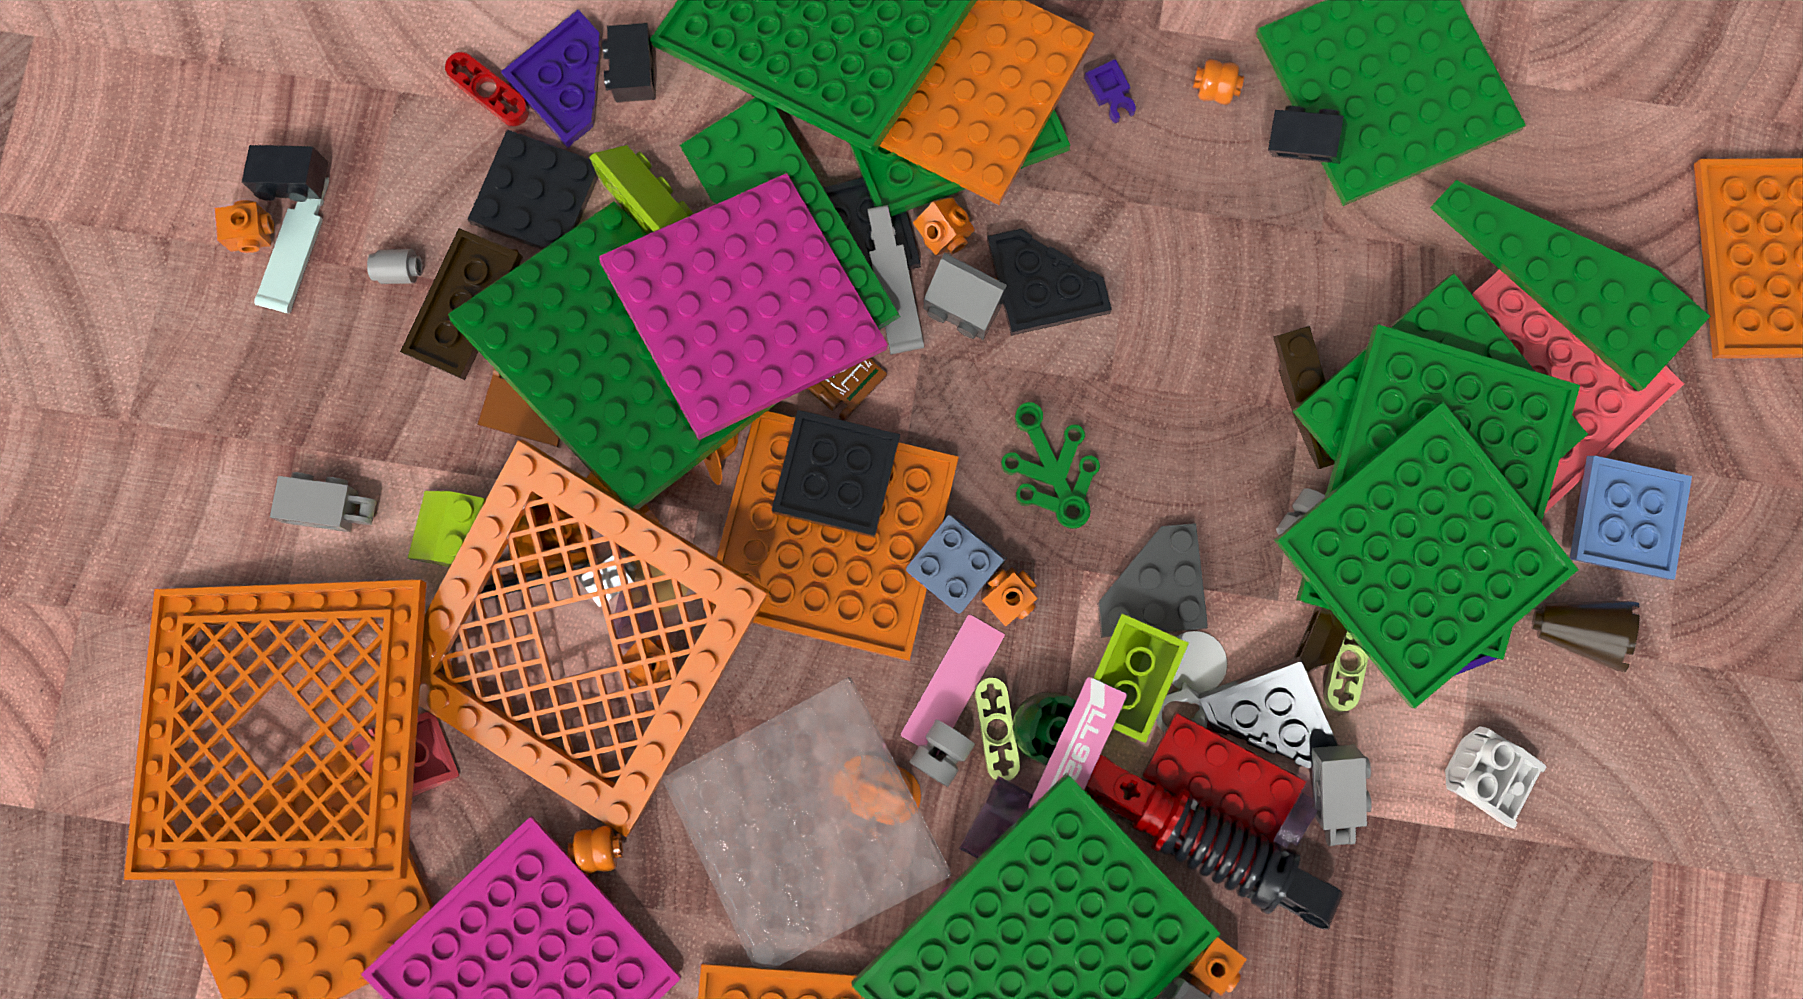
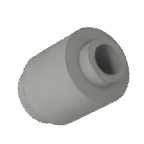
[367,249,423,284]

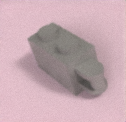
[270,472,376,532]
[1312,744,1372,846]

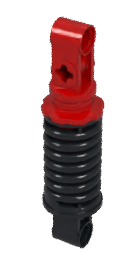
[1084,754,1343,930]

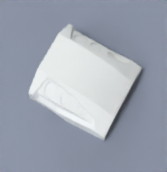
[1445,726,1547,829]

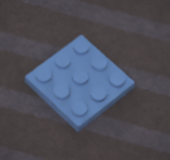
[1569,455,1692,580]

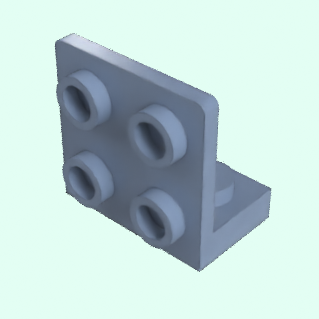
[906,514,1008,614]

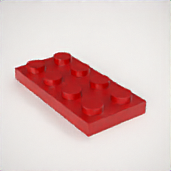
[1142,711,1306,843]

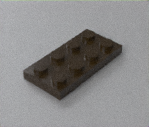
[400,228,523,380]

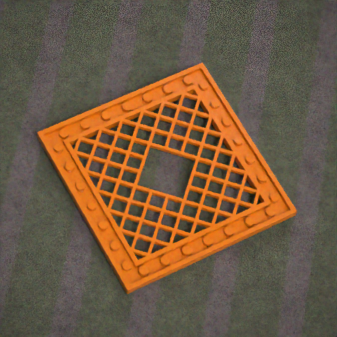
[418,439,770,837]
[124,580,427,880]

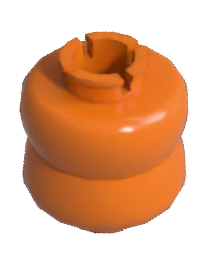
[1193,59,1244,105]
[568,825,623,875]

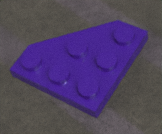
[501,10,602,148]

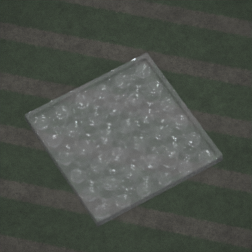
[662,677,952,969]

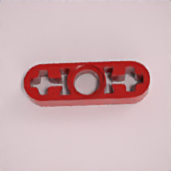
[445,52,529,126]

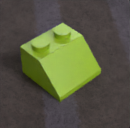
[408,491,486,568]

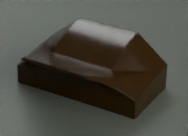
[1293,606,1348,673]

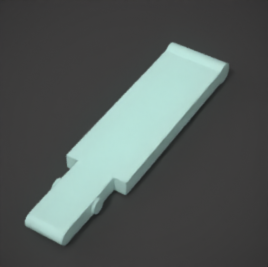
[254,178,329,314]

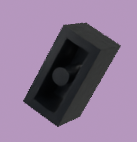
[602,23,656,103]
[1268,106,1347,164]
[241,145,329,202]

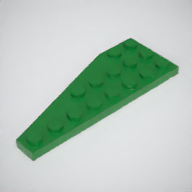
[679,97,901,330]
[1430,180,1711,392]

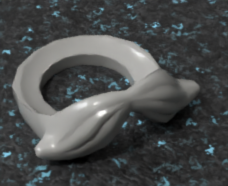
[1156,682,1208,732]

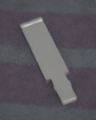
[867,205,924,355]

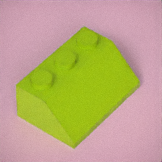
[589,145,693,234]
[1093,614,1189,743]

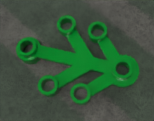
[1001,402,1100,529]

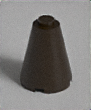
[1531,601,1640,672]

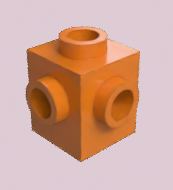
[913,197,975,255]
[215,200,274,253]
[981,567,1038,627]
[623,636,679,687]
[1185,937,1247,996]

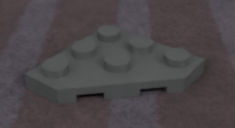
[1097,523,1208,638]

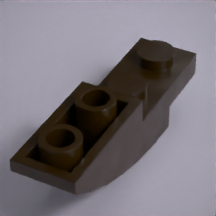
[1273,326,1335,469]

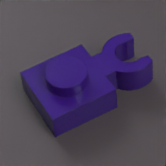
[1084,59,1136,124]

